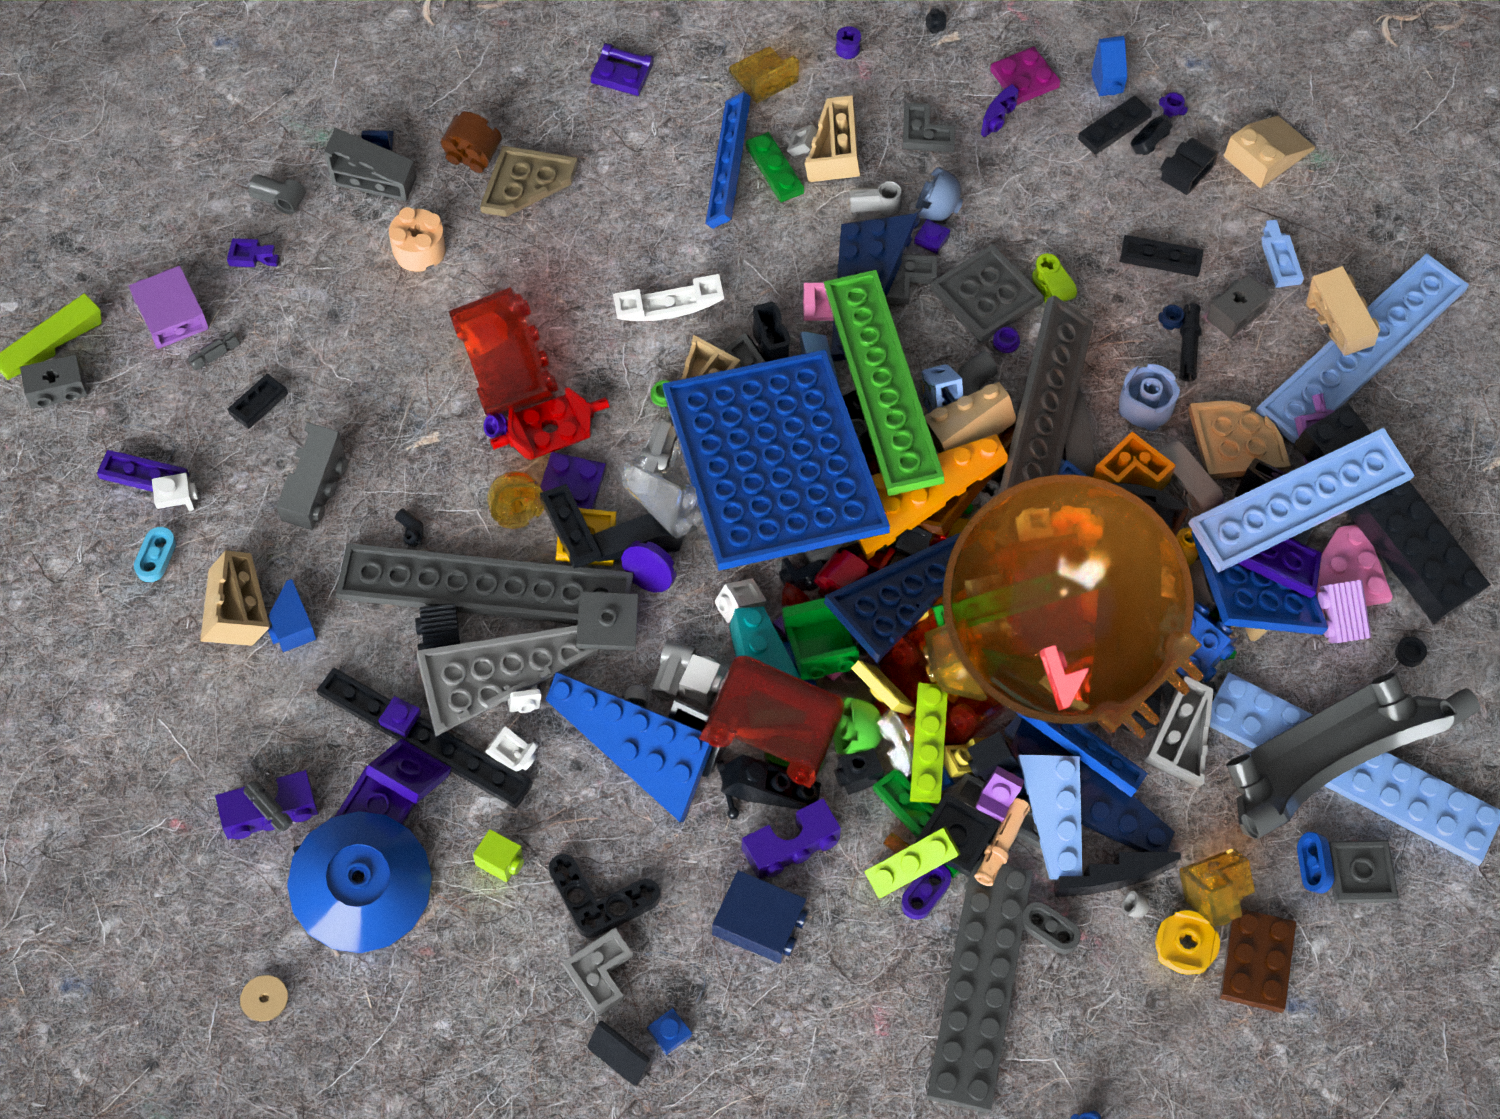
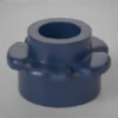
[1158,305,1184,330]

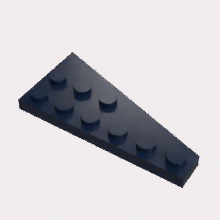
[831,213,921,361]
[824,531,982,663]
[1010,718,1175,852]

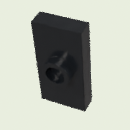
[227,373,288,429]

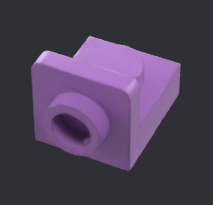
[976,766,1025,822]

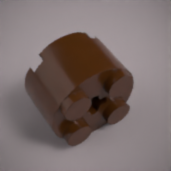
[441,111,502,173]

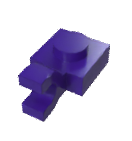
[227,238,279,267]

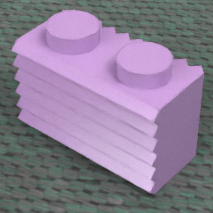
[1318,580,1372,643]

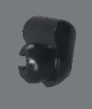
[395,508,424,546]

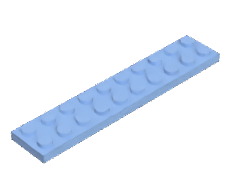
[1255,253,1469,446]
[1210,672,1500,866]

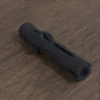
[1179,303,1202,381]

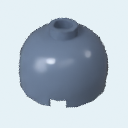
[915,167,963,221]

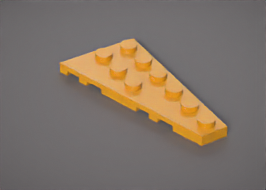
[858,434,1008,561]

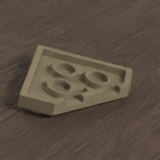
[480,146,579,217]

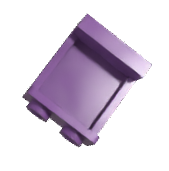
[129,266,209,349]

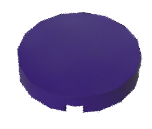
[621,540,677,593]

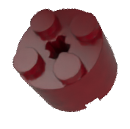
[814,549,870,598]

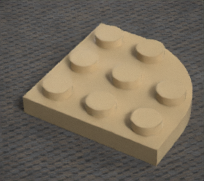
[1188,401,1291,479]

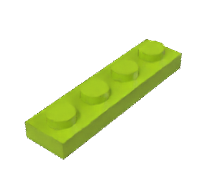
[910,683,948,804]

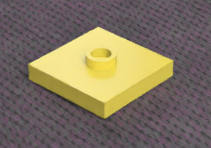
[851,661,915,715]

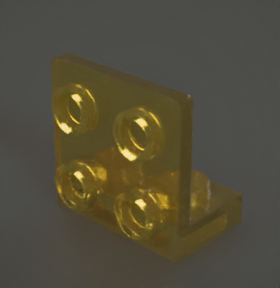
[729,47,800,104]

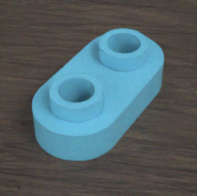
[134,527,176,582]

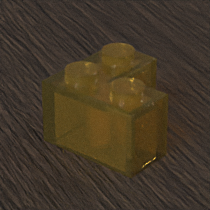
[1179,848,1255,927]

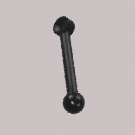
[717,760,739,819]

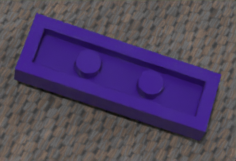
[97,450,190,492]

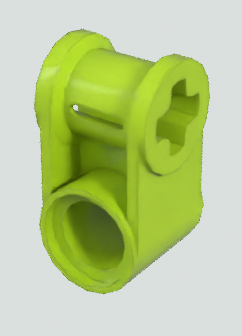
[1032,253,1077,303]

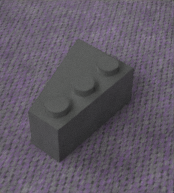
[324,128,416,201]
[276,422,348,530]

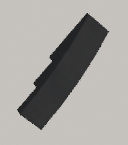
[1054,852,1181,897]

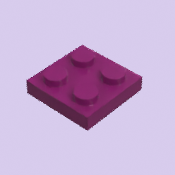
[990,46,1060,105]

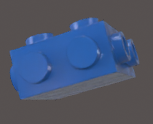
[1164,601,1238,683]

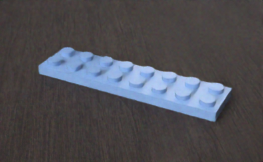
[1188,428,1415,573]

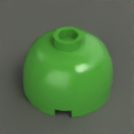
[833,697,886,756]

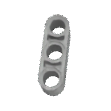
[1157,440,1224,516]

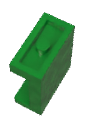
[782,598,859,681]

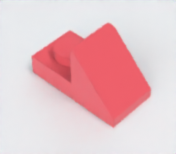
[1039,645,1089,711]

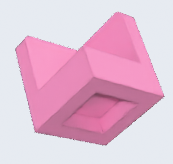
[803,283,834,321]

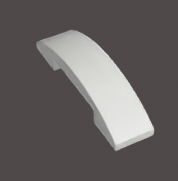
[613,274,724,321]

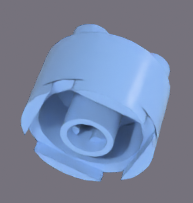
[1119,364,1180,431]

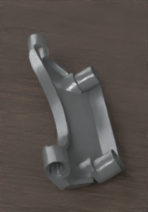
[1226,672,1480,839]

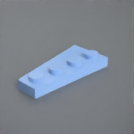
[1017,755,1082,879]

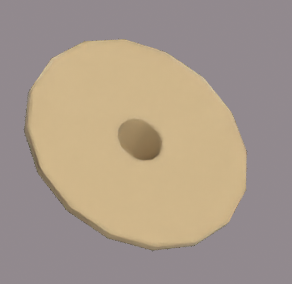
[240,975,288,1022]

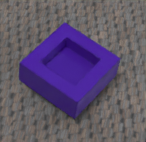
[914,219,950,254]
[379,696,421,738]

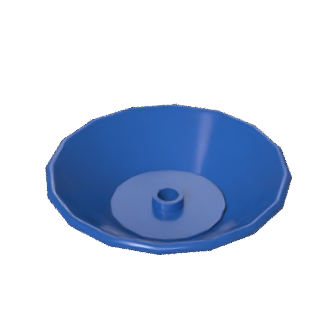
[287,811,432,953]

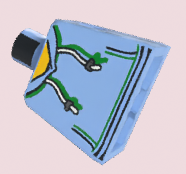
[921,364,963,413]

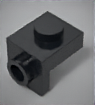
[779,557,824,595]

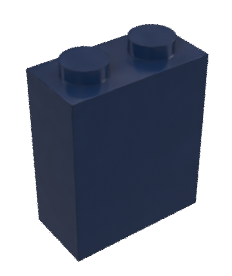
[712,870,809,964]

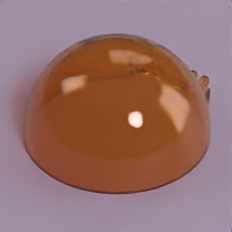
[942,475,1204,739]

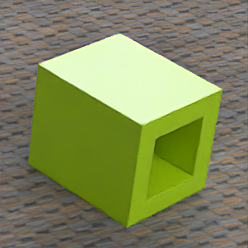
[473,829,524,882]

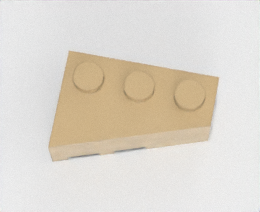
[805,95,860,182]
[924,382,1017,453]
[200,550,270,646]

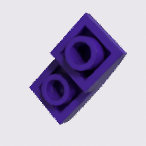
[981,84,1019,137]

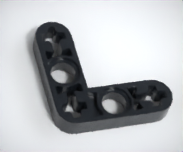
[549,854,660,938]

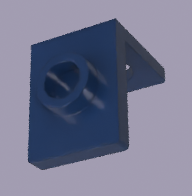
[361,130,394,151]

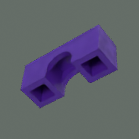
[215,770,318,840]
[741,798,841,879]

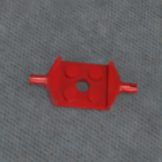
[489,387,609,460]

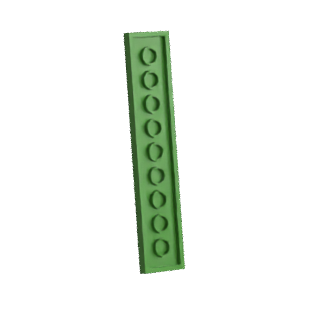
[824,270,945,496]

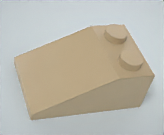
[1224,116,1315,188]

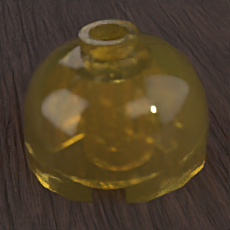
[487,471,544,529]

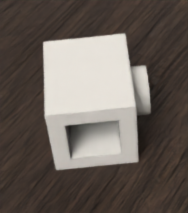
[679,654,724,707]

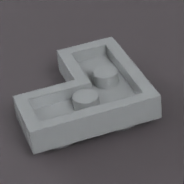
[562,928,633,1017]

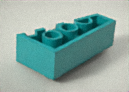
[729,606,815,729]

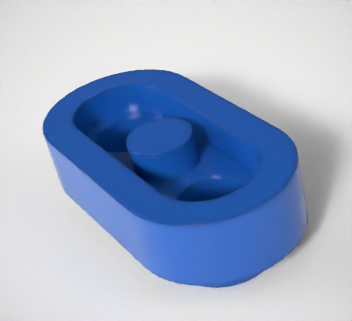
[1297,832,1334,894]

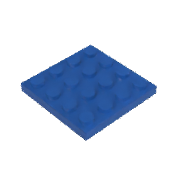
[1191,531,1328,635]

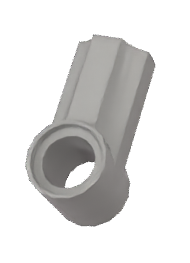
[850,181,902,216]
[652,640,696,701]

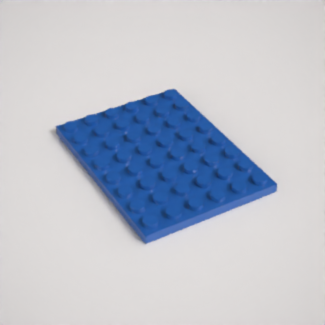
[663,350,890,571]

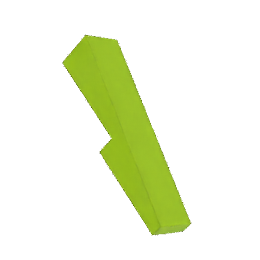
[0,293,102,380]

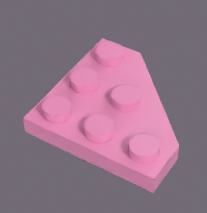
[1316,524,1393,614]

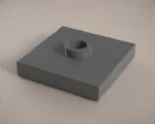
[576,591,638,651]
[1329,840,1399,903]

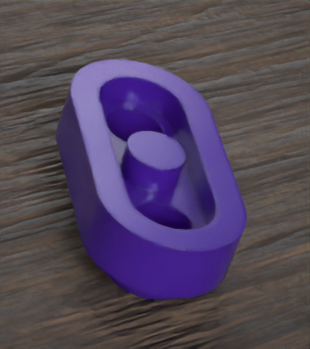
[901,865,951,920]

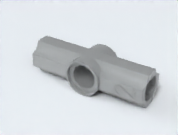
[631,421,677,505]

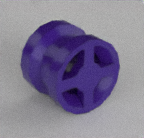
[835,26,861,59]

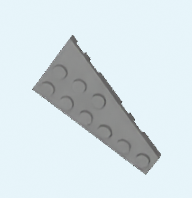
[417,625,598,736]

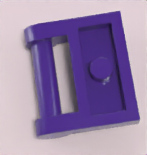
[590,43,654,96]

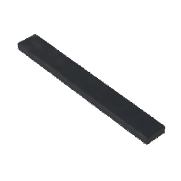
[316,668,533,809]

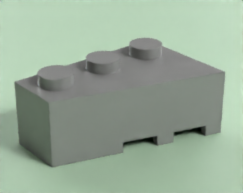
[1143,676,1213,788]

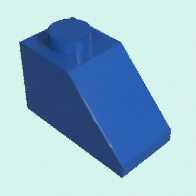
[1091,36,1127,96]
[268,579,317,653]

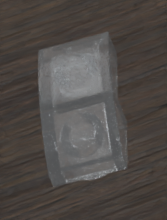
[877,708,913,777]

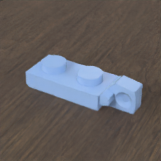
[1261,220,1304,288]

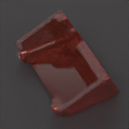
[699,656,845,788]

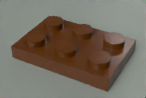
[1220,907,1296,1013]

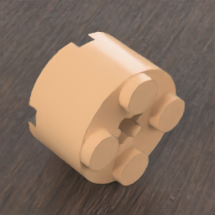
[389,207,446,271]

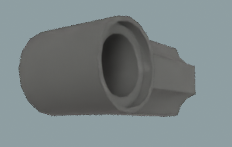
[248,174,306,215]

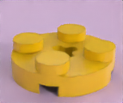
[1155,910,1220,975]

